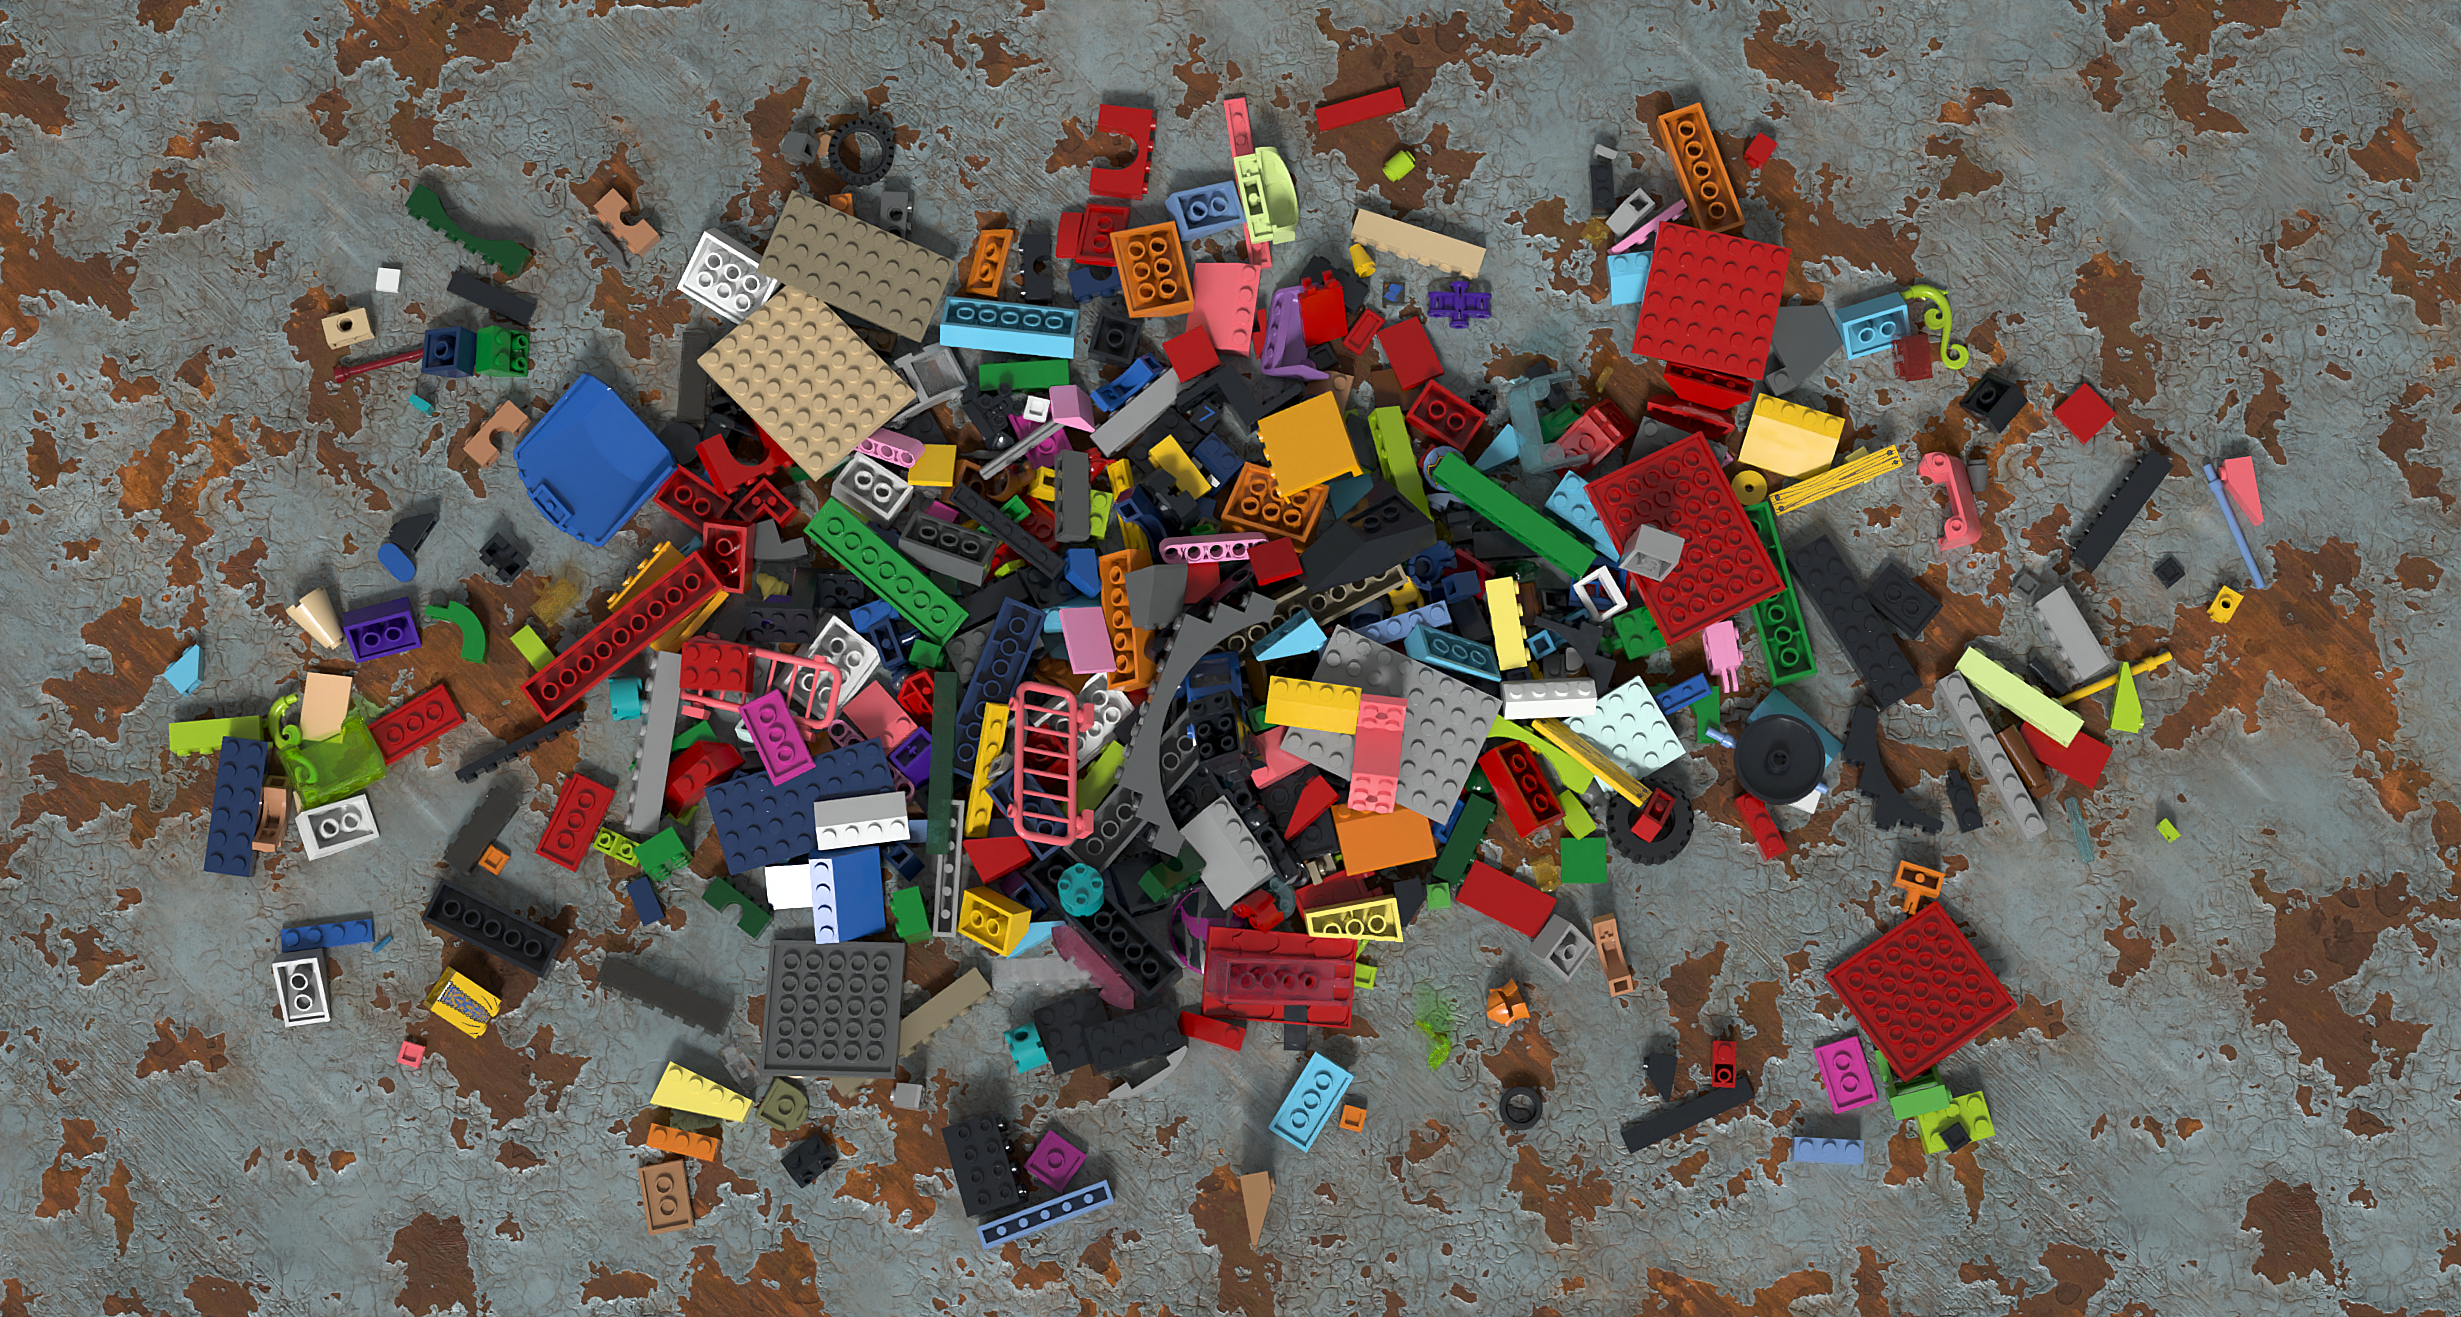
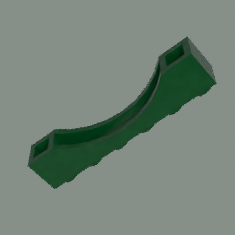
[405,184,533,279]

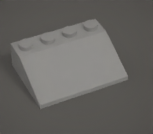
[1179,795,1275,911]

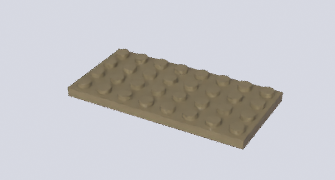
[756,190,956,344]

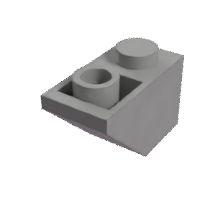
[1605,188,1655,239]

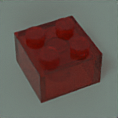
[1891,331,1933,382]

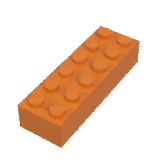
[1656,102,1746,235]
[1099,548,1158,692]

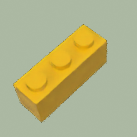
[1148,434,1212,501]

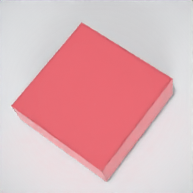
[396,1040,427,1069]

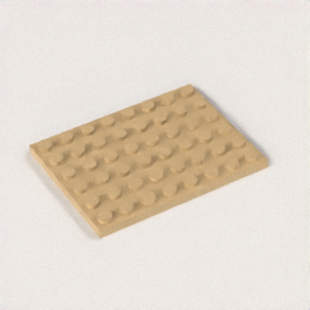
[697,285,916,482]

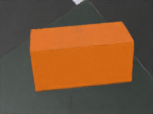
[965,229,1015,301]

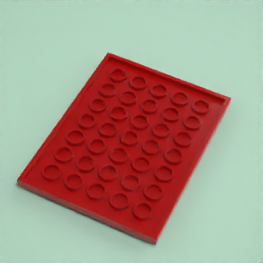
[1583,431,1786,646]

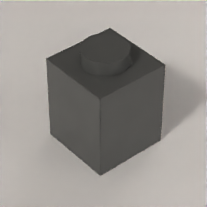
[781,131,820,163]

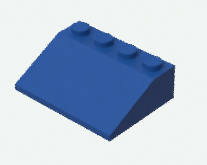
[809,846,886,944]

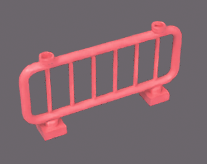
[679,632,842,743]
[1007,681,1094,846]

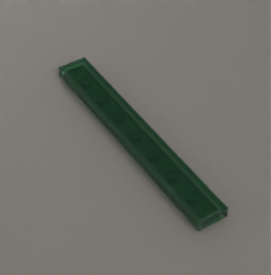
[926,672,959,855]

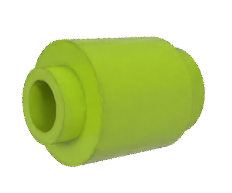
[1382,150,1416,182]

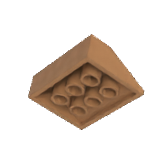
[1240,1171,1275,1250]

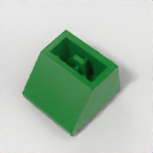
[475,326,529,377]

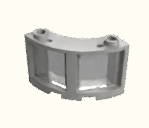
[883,342,969,429]

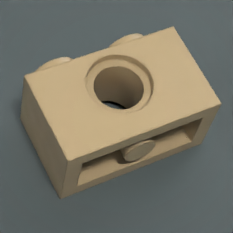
[321,306,375,350]

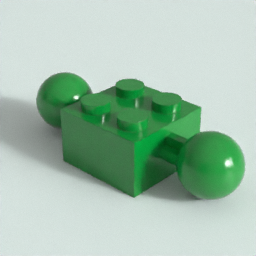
[1596,606,1671,664]

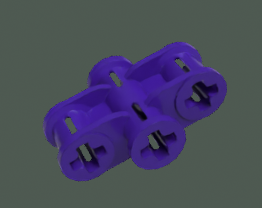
[1427,281,1492,329]

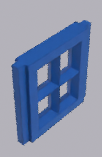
[1568,555,1627,613]

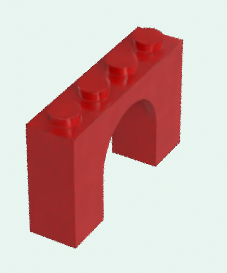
[1089,104,1157,201]
[695,419,796,495]

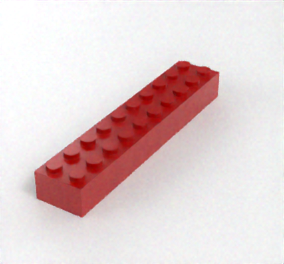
[519,549,728,723]

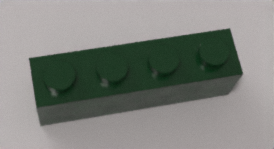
[1431,793,1498,889]

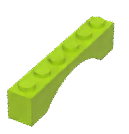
[1486,713,1595,795]

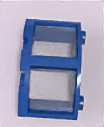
[1184,650,1247,745]

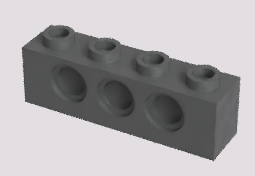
[879,191,913,240]

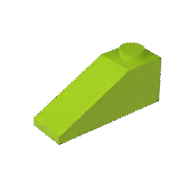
[2108,661,2144,733]

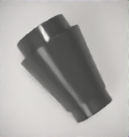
[1966,459,1989,492]

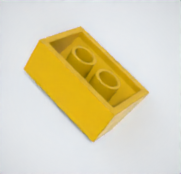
[957,885,1032,957]

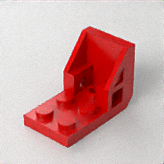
[1541,398,1639,480]

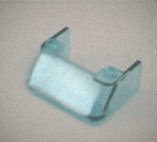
[1507,370,1590,474]

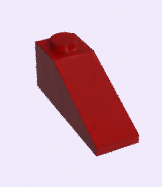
[1284,775,1341,842]
[1177,1011,1247,1054]

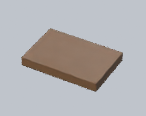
[637,1159,695,1236]

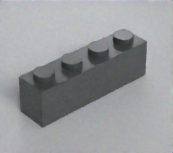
[1054,449,1091,545]

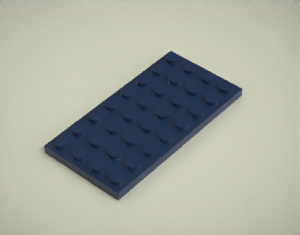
[704,736,896,876]

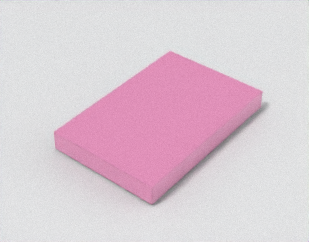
[1058,607,1117,674]

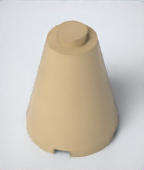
[286,585,345,650]

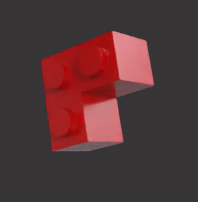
[733,477,798,529]

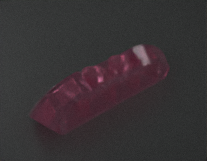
[1051,926,1134,1009]

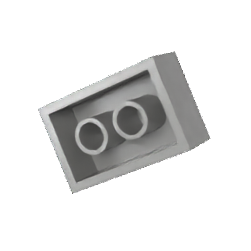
[1619,524,1685,582]

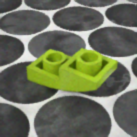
[510,624,556,672]
[1556,789,1596,841]
[592,827,641,868]

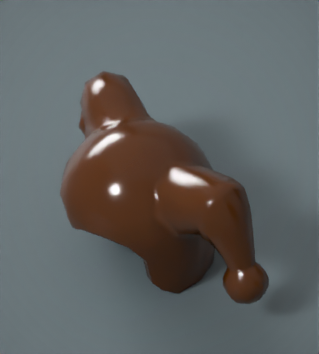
[985,461,1036,509]

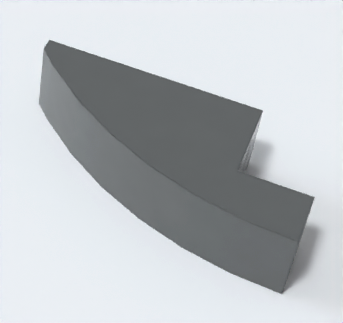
[753,518,810,563]

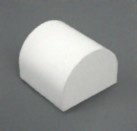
[1565,648,1584,674]

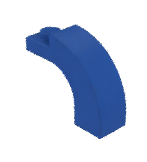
[1090,352,1164,412]

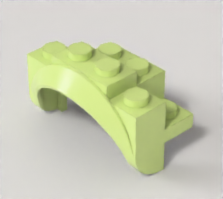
[1233,147,1299,245]

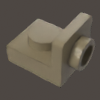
[1306,855,1338,885]

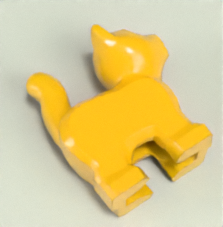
[1387,576,1425,617]

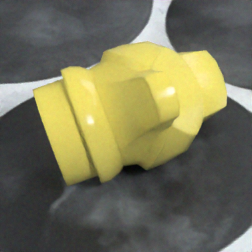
[756,573,789,602]

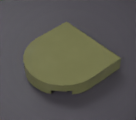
[754,1077,809,1131]

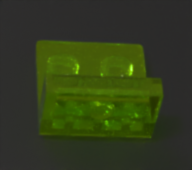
[1413,1020,1453,1074]

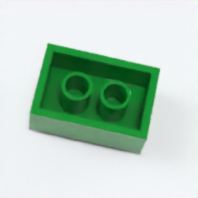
[632,826,694,882]
[889,886,935,945]

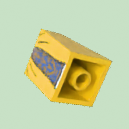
[423,966,501,1039]

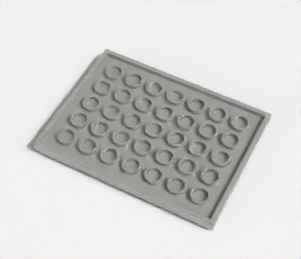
[1280,624,1503,826]

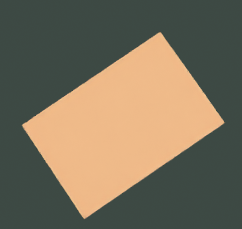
[299,672,354,745]

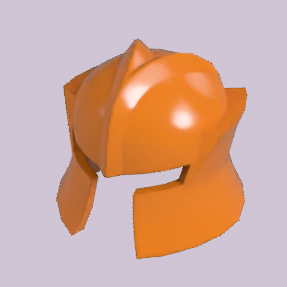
[1485,977,1531,1027]

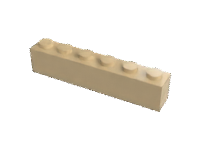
[1351,208,1486,280]

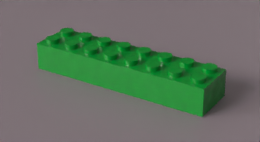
[1431,451,1597,582]
[1743,501,1818,688]

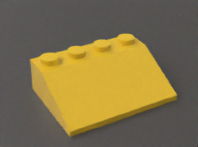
[1738,393,1845,481]

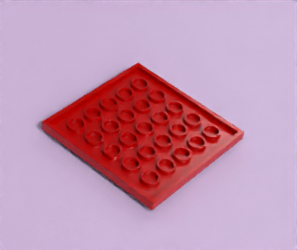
[1631,221,1791,381]
[1824,900,2018,1085]

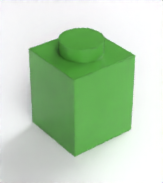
[1426,883,1451,911]

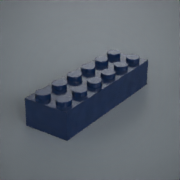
[203,736,273,878]

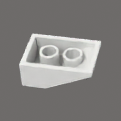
[295,794,379,861]

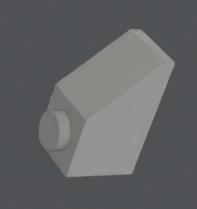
[890,1083,926,1112]

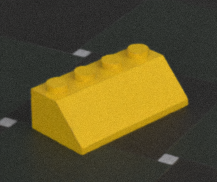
[1264,676,1362,735]

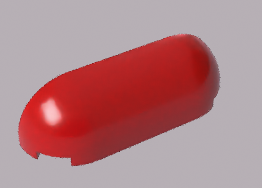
[1647,394,1735,439]

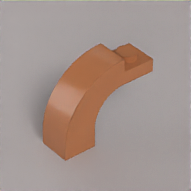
[252,775,292,852]
[1591,912,1633,997]

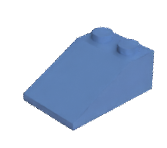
[1165,180,1246,243]

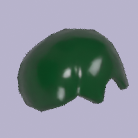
[1464,763,1495,799]

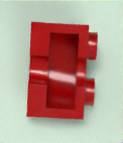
[1232,889,1284,934]

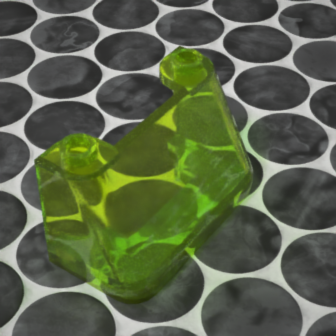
[276,713,387,811]

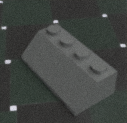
[898,510,999,587]

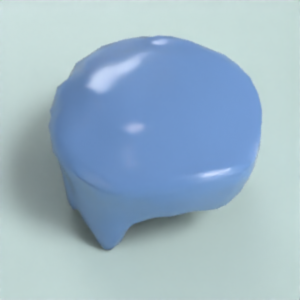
[1349,599,1385,630]

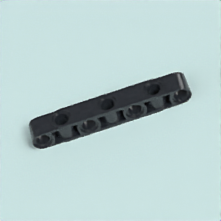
[1144,562,1268,665]

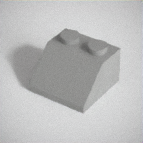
[1528,914,1595,982]

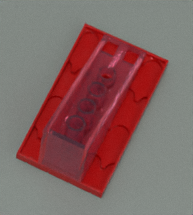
[1201,925,1358,1029]

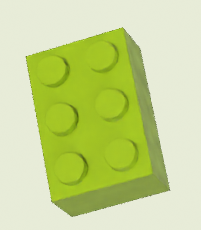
[1914,1090,1996,1155]

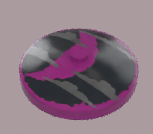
[1169,887,1256,976]

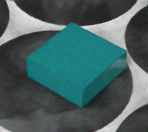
[408,393,435,416]

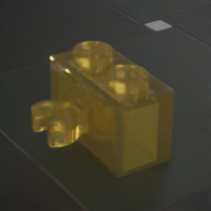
[530,577,582,628]

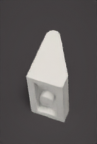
[1573,566,1628,622]

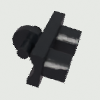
[710,390,745,421]

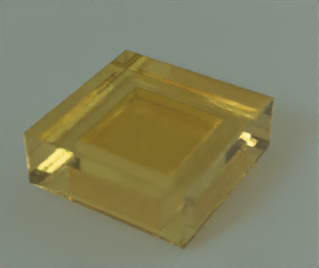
[1580,217,1611,248]
[1594,366,1614,393]

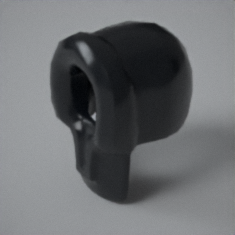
[699,411,760,455]

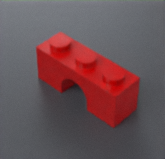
[1733,793,1788,863]

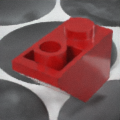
[1710,1041,1736,1088]

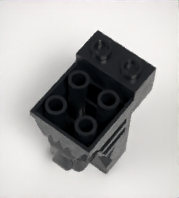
[1188,689,1267,783]

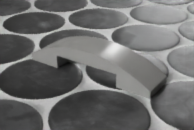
[987,701,1028,780]
[1108,1045,1188,1100]

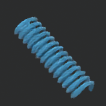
[372,935,392,954]

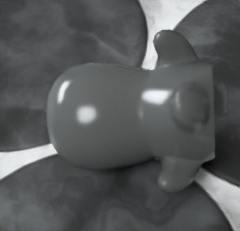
[1578,779,1612,815]

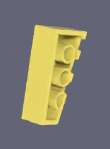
[1485,577,1531,671]
[1303,894,1403,942]
[650,1061,755,1123]

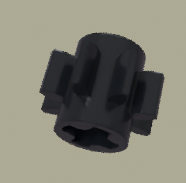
[1470,388,1497,415]

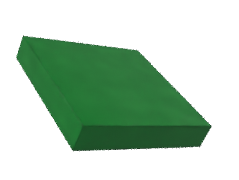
[1560,838,1607,884]

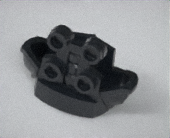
[959,382,1025,451]

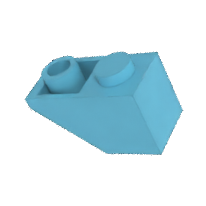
[163,644,204,697]

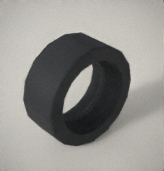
[1499,1086,1543,1130]

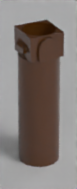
[1995,723,2054,800]

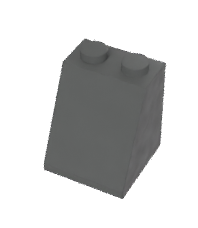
[1124,563,1188,631]

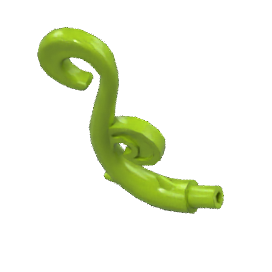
[1899,284,1969,370]
[263,692,319,790]

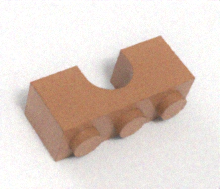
[594,188,661,257]
[463,400,531,470]

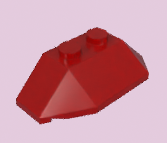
[1663,360,1754,410]
[897,668,960,739]
[663,740,745,819]

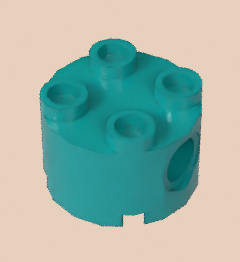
[608,674,644,721]
[1058,863,1105,917]
[1003,1021,1049,1074]

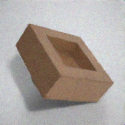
[813,130,835,157]

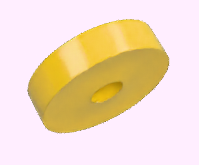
[1731,470,1767,507]

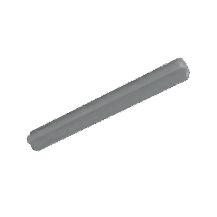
[979,418,1065,480]

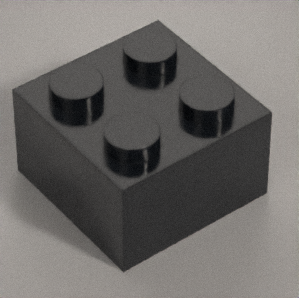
[1088,311,1144,370]

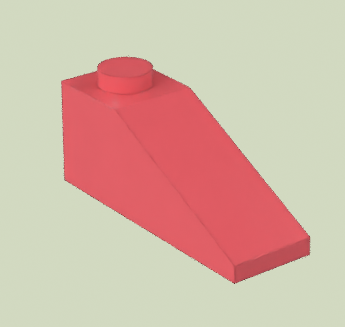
[2218,456,2264,526]

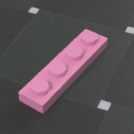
[1607,199,1687,256]

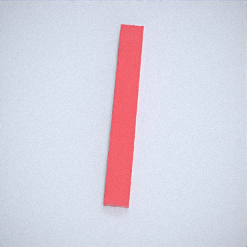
[1223,97,1272,269]

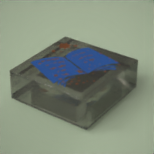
[1382,281,1405,306]

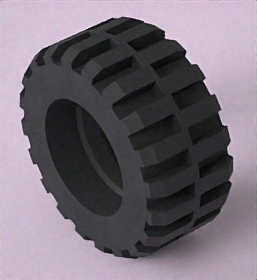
[1606,776,1695,866]

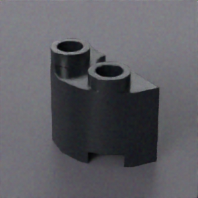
[479,532,530,583]

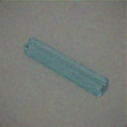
[2064,797,2095,863]

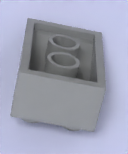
[272,948,331,1027]

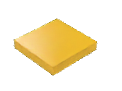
[907,444,957,487]

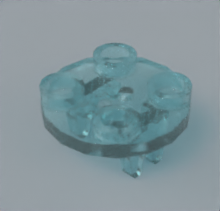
[1255,876,1297,920]

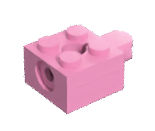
[1701,620,1743,693]

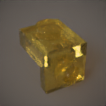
[1529,854,1562,892]

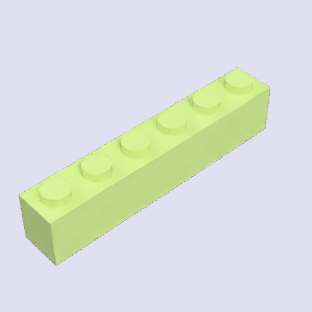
[1953,646,2084,748]

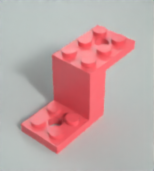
[1347,693,1407,813]

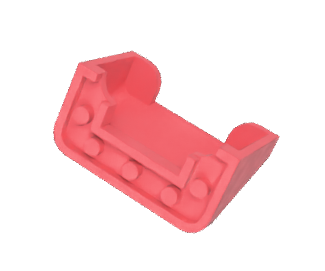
[1917,452,1982,551]

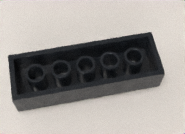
[421,878,567,981]

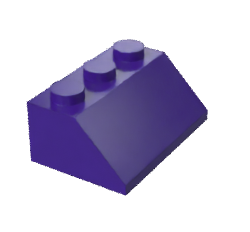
[343,596,422,664]

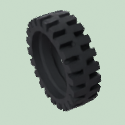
[828,119,894,187]

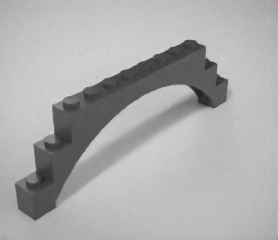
[1114,591,1278,857]

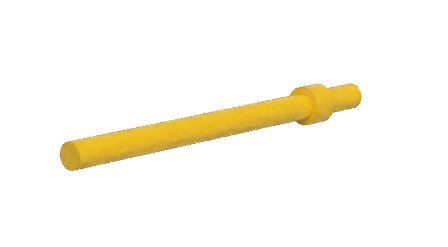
[2057,651,2172,706]

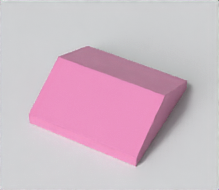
[1049,385,1095,432]

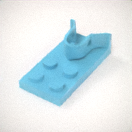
[1268,1048,1357,1153]

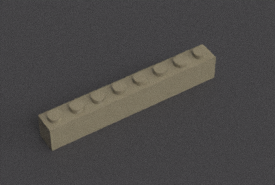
[828,967,993,1099]

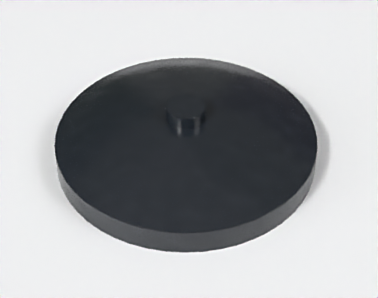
[1733,714,1826,805]

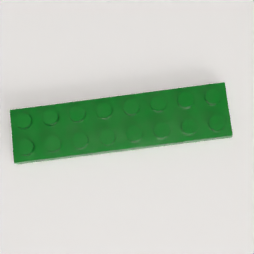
[803,496,970,647]

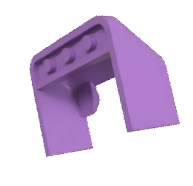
[1261,283,1329,382]

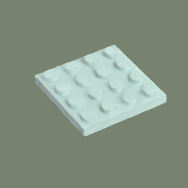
[1561,674,1686,797]

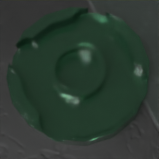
[1494,560,1540,582]

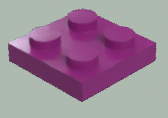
[1023,1130,1087,1194]

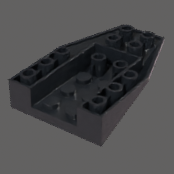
[1294,478,1437,594]

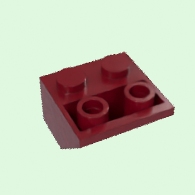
[1442,548,1496,603]

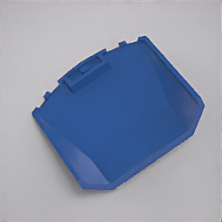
[513,372,678,547]

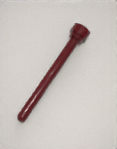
[333,348,423,384]

